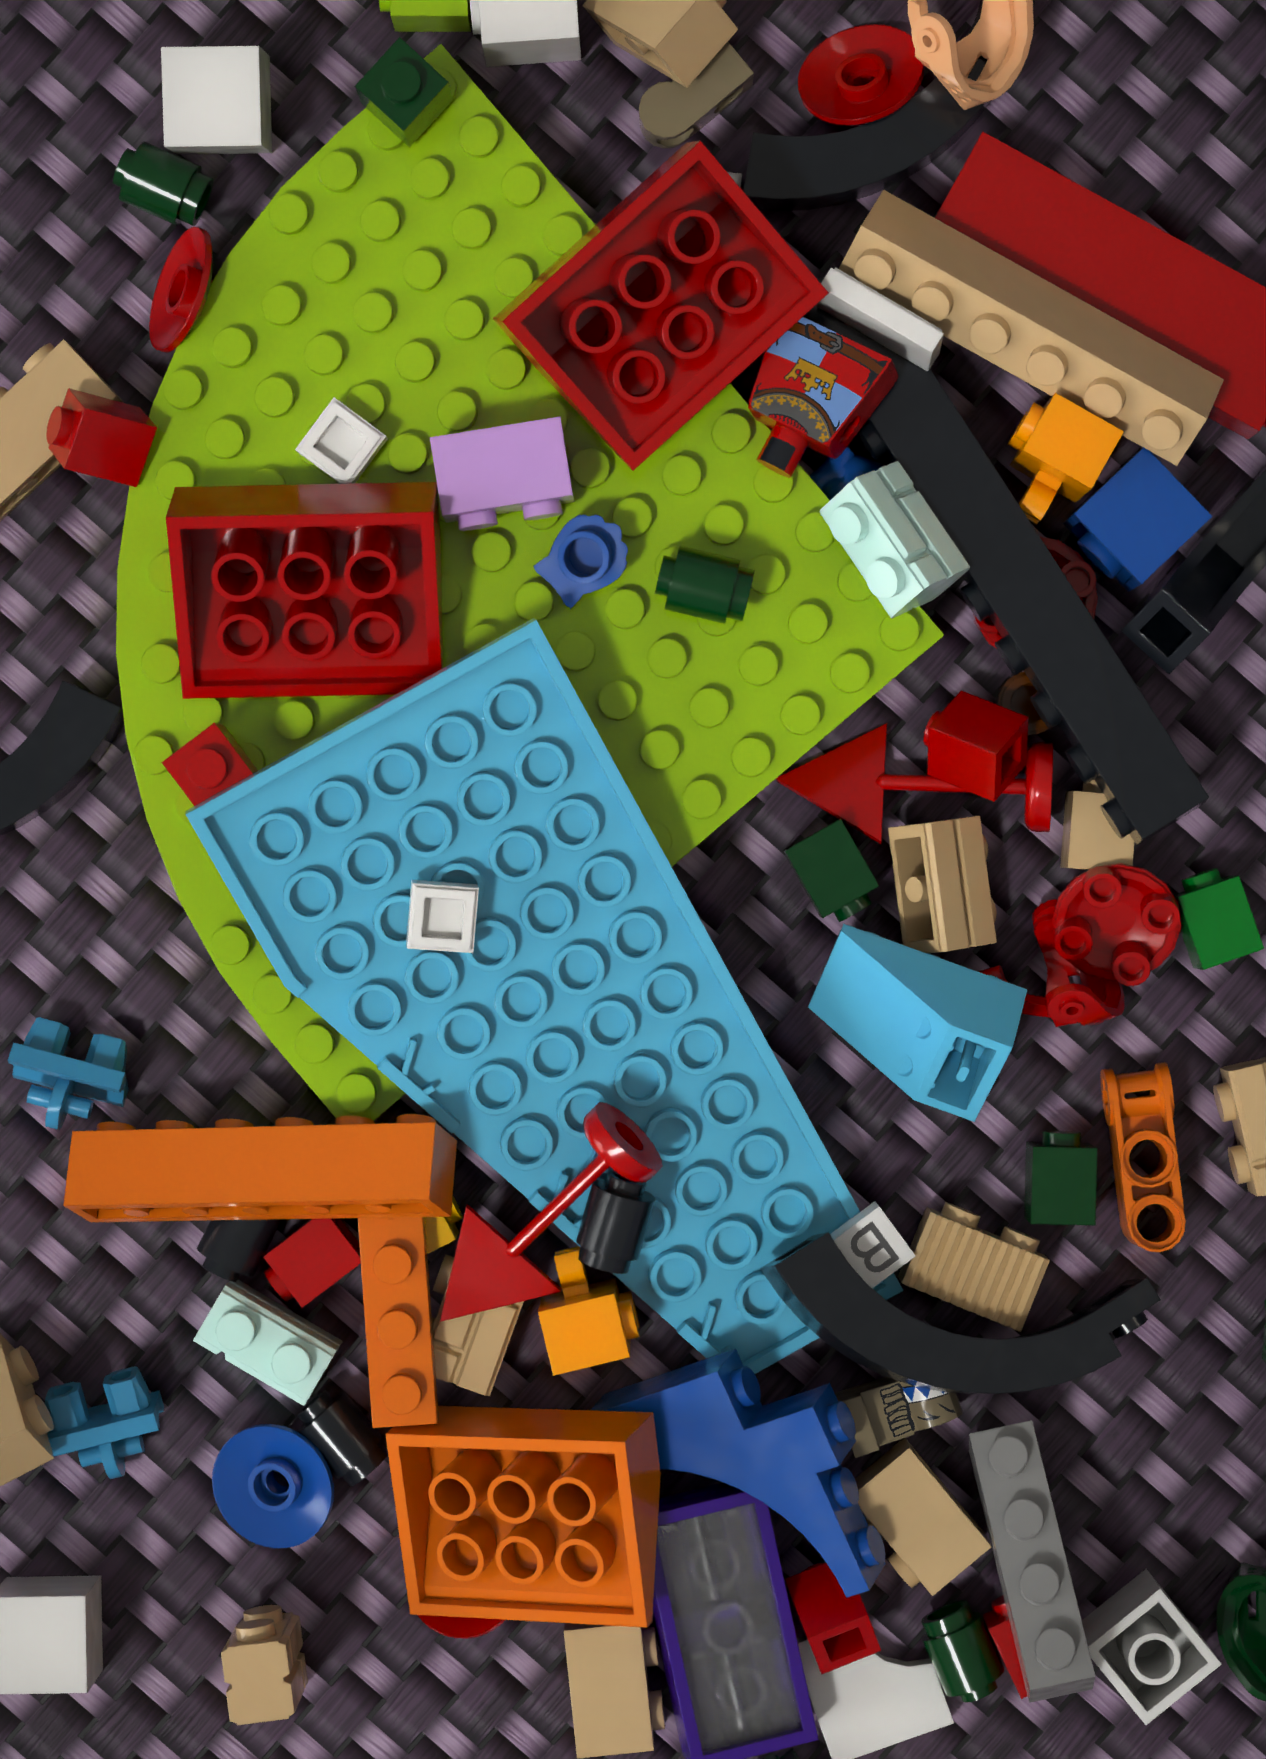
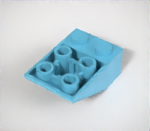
[808,924,1027,1122]

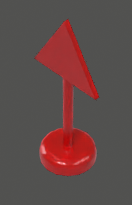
[776,723,1053,844]
[440,1102,663,1322]

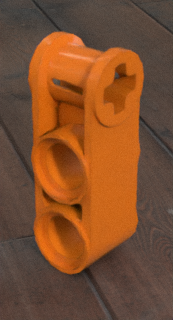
[1101,1062,1186,1252]

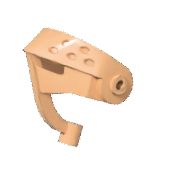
[908,0,1034,110]

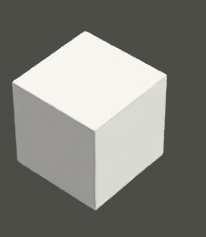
[470,0,581,67]
[161,46,272,154]
[1082,1569,1222,1725]
[0,1576,103,1694]

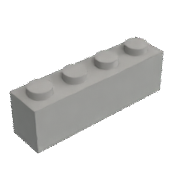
[969,1420,1095,1703]

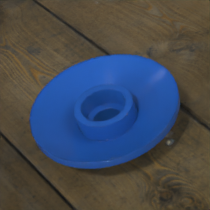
[212,1424,334,1548]

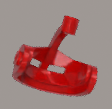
[977,899,1125,1027]

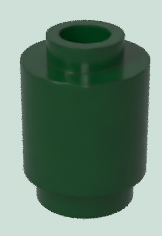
[113,141,214,226]
[655,546,755,624]
[921,1600,1004,1703]

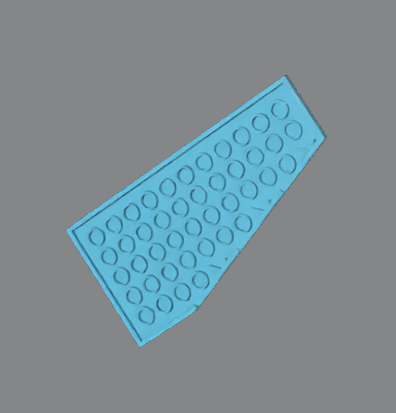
[185,618,903,1374]

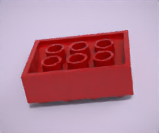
[493,141,829,471]
[166,482,443,699]

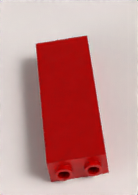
[935,132,1266,440]

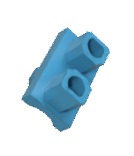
[8,1017,129,1130]
[45,1366,165,1479]

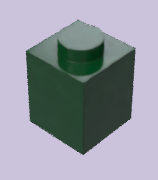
[355,37,453,148]
[783,819,879,922]
[1024,1131,1097,1226]

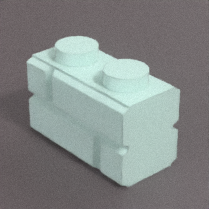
[819,461,970,619]
[193,1280,343,1406]

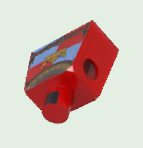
[748,317,899,478]

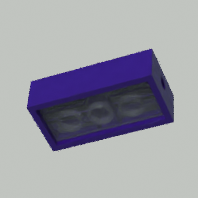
[653,1483,819,1759]

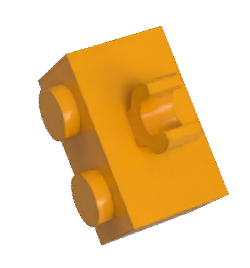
[1007,393,1124,525]
[538,1246,640,1376]

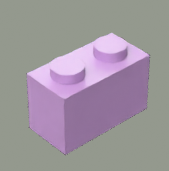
[430,416,574,531]

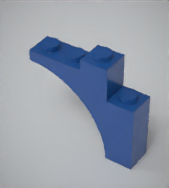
[591,1348,886,1597]

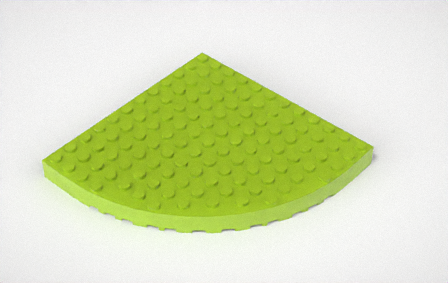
[116,44,944,1121]

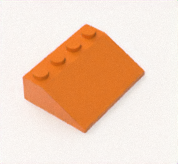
[385,1406,661,1628]

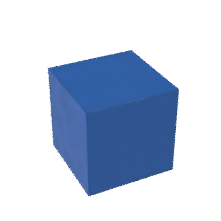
[1063,448,1213,592]

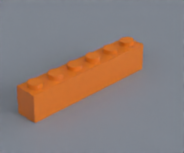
[63,1114,457,1222]

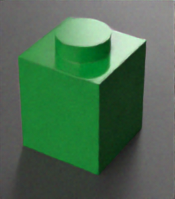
[1174,868,1264,970]

